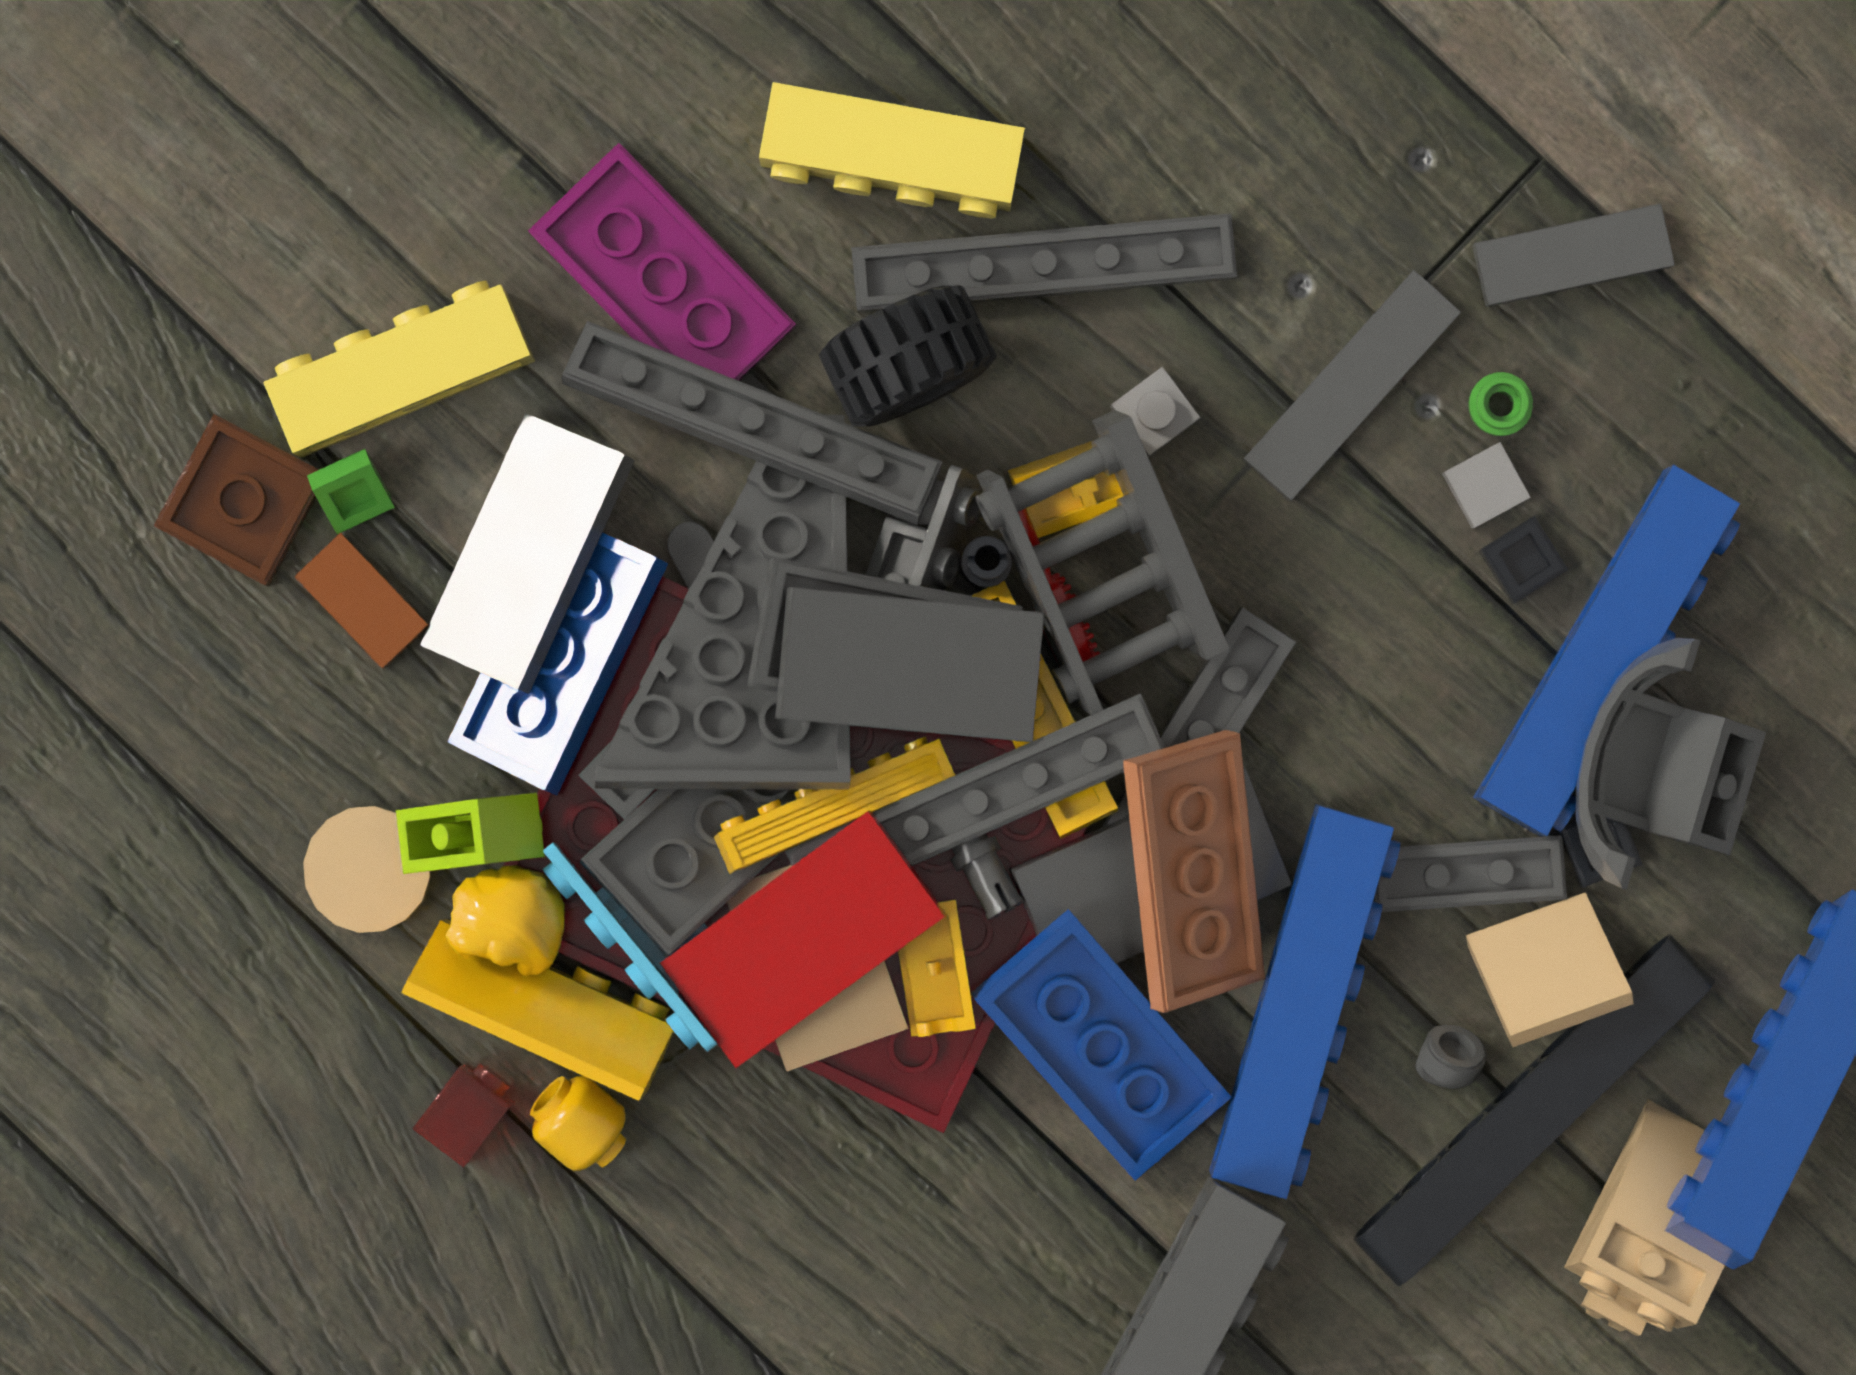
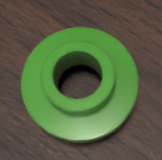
[1468,372,1533,436]

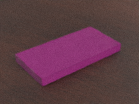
[528,143,797,381]

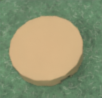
[303,806,431,933]

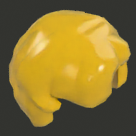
[446,865,564,977]

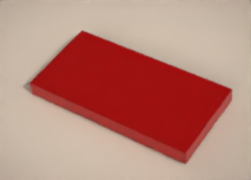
[660,810,947,1068]

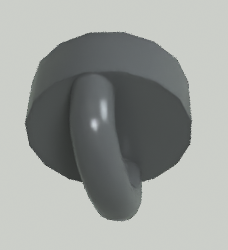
[1416,1024,1487,1089]

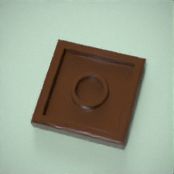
[154,414,319,587]

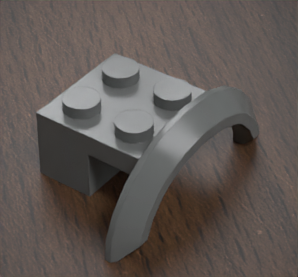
[1576,638,1766,890]

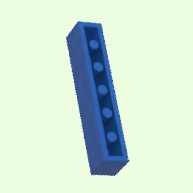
[1473,465,1740,836]
[1209,804,1401,1199]
[1665,889,1856,1270]

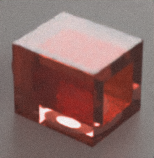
[412,1063,516,1168]

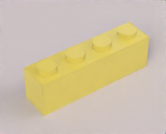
[759,82,1025,218]
[263,281,535,458]

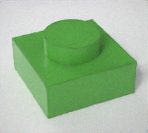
[307,449,395,534]

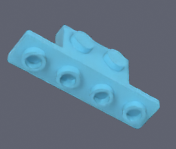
[542,843,718,1052]

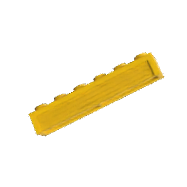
[714,737,955,874]

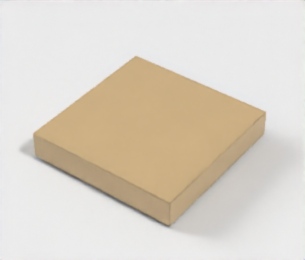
[1466,892,1634,1048]

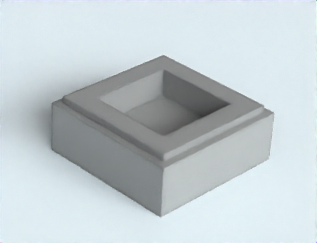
[1442,442,1531,529]

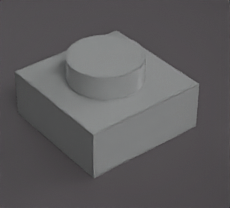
[1110,367,1200,457]

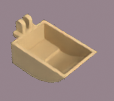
[1564,1099,1725,1336]

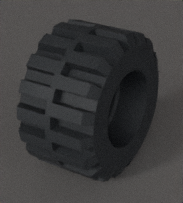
[819,285,997,427]

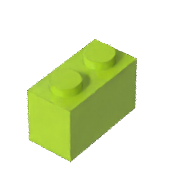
[396,793,545,874]

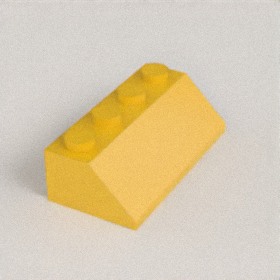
[401,919,675,1101]

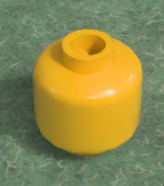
[530,1075,626,1171]

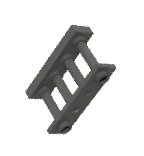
[976,410,1230,715]

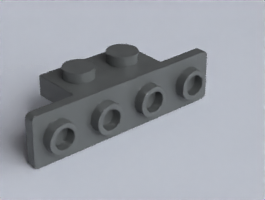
[866,465,982,591]

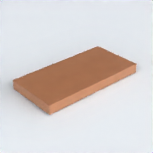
[1123,730,1265,1013]

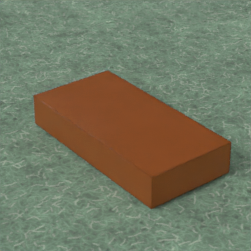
[294,533,429,669]

